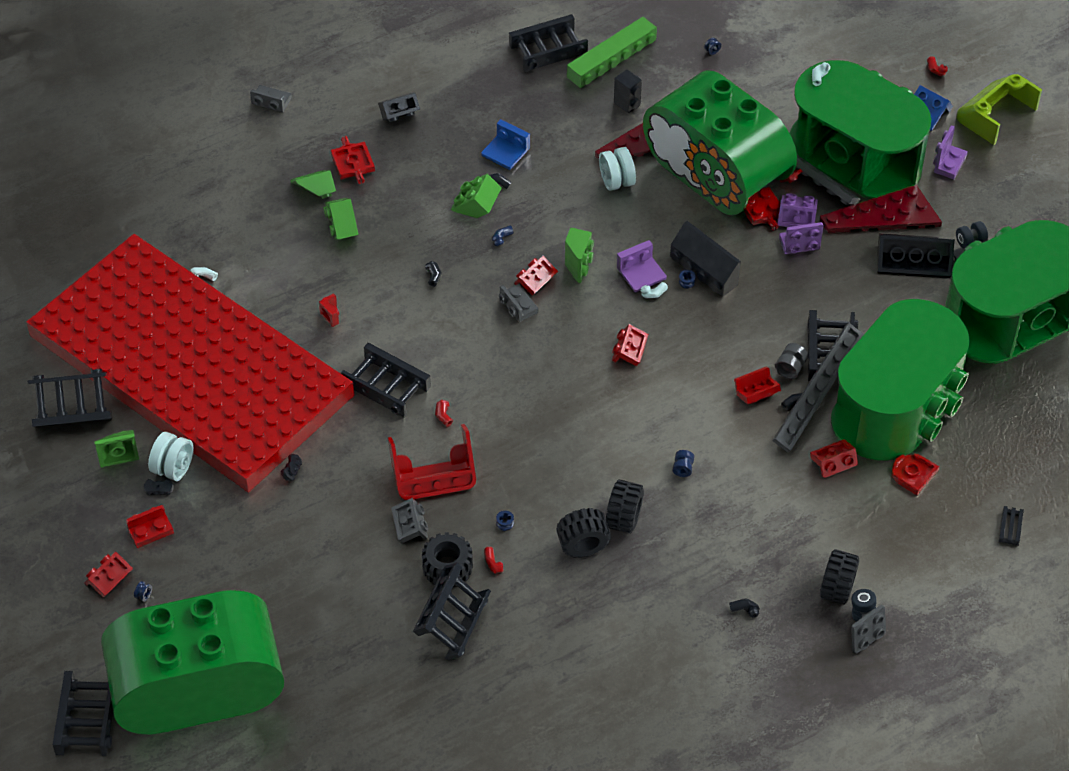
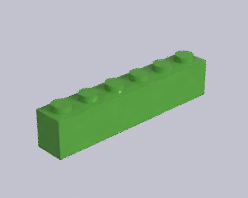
[567,17,657,88]

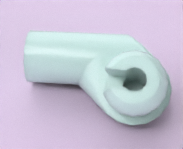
[812,62,830,86]
[190,267,218,281]
[641,282,668,298]

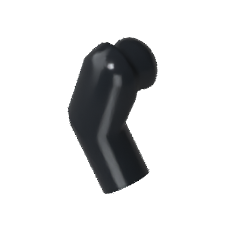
[781,393,802,410]

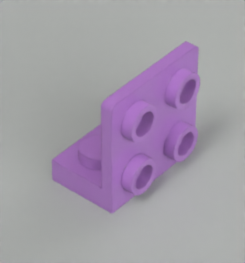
[933,125,968,179]
[778,193,818,227]
[779,222,823,254]
[617,240,667,292]

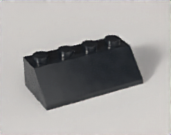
[670,221,741,297]
[877,233,955,276]

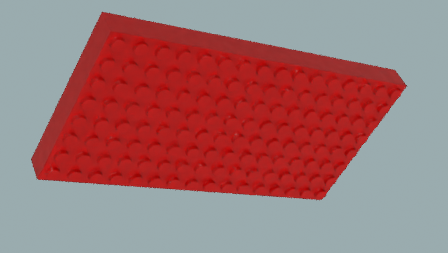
[26,234,354,493]

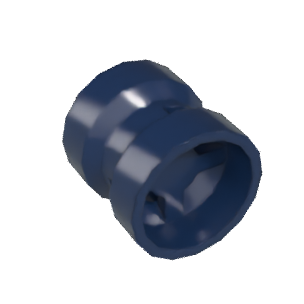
[672,450,695,477]

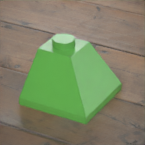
[290,170,336,198]
[95,430,139,467]

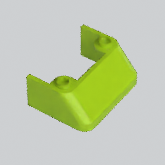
[956,74,1042,145]

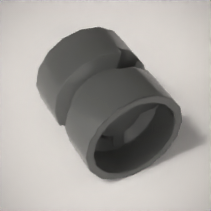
[775,343,808,379]

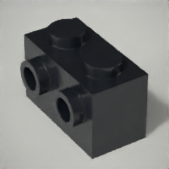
[614,69,642,113]
[378,93,420,122]

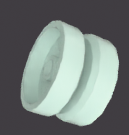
[599,147,636,191]
[148,432,194,481]

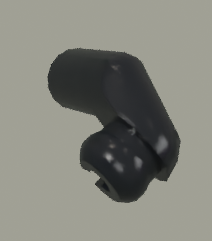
[489,173,511,189]
[425,261,442,287]
[729,598,760,618]

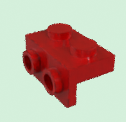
[734,366,781,404]

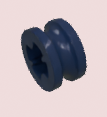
[704,37,721,55]
[679,270,696,288]
[496,510,514,531]
[134,581,152,602]

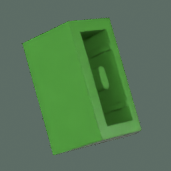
[451,174,502,218]
[565,227,594,283]

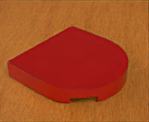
[892,454,940,495]

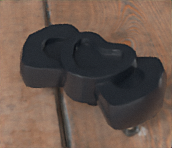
[281,454,302,481]
[143,479,174,495]

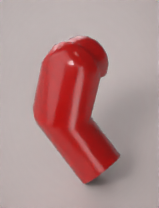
[927,56,948,76]
[435,400,453,427]
[484,547,503,574]

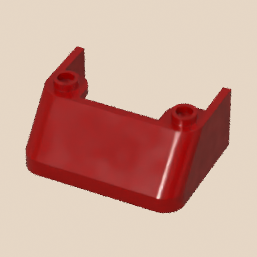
[388,424,476,500]

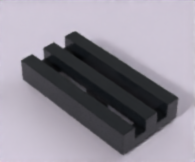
[999,506,1024,546]

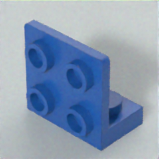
[914,85,953,131]
[481,119,530,170]

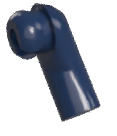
[492,225,514,246]

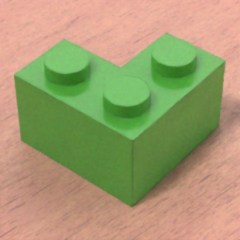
[323,198,359,240]

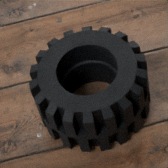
[606,479,644,533]
[556,508,611,558]
[422,532,473,587]
[820,549,859,605]

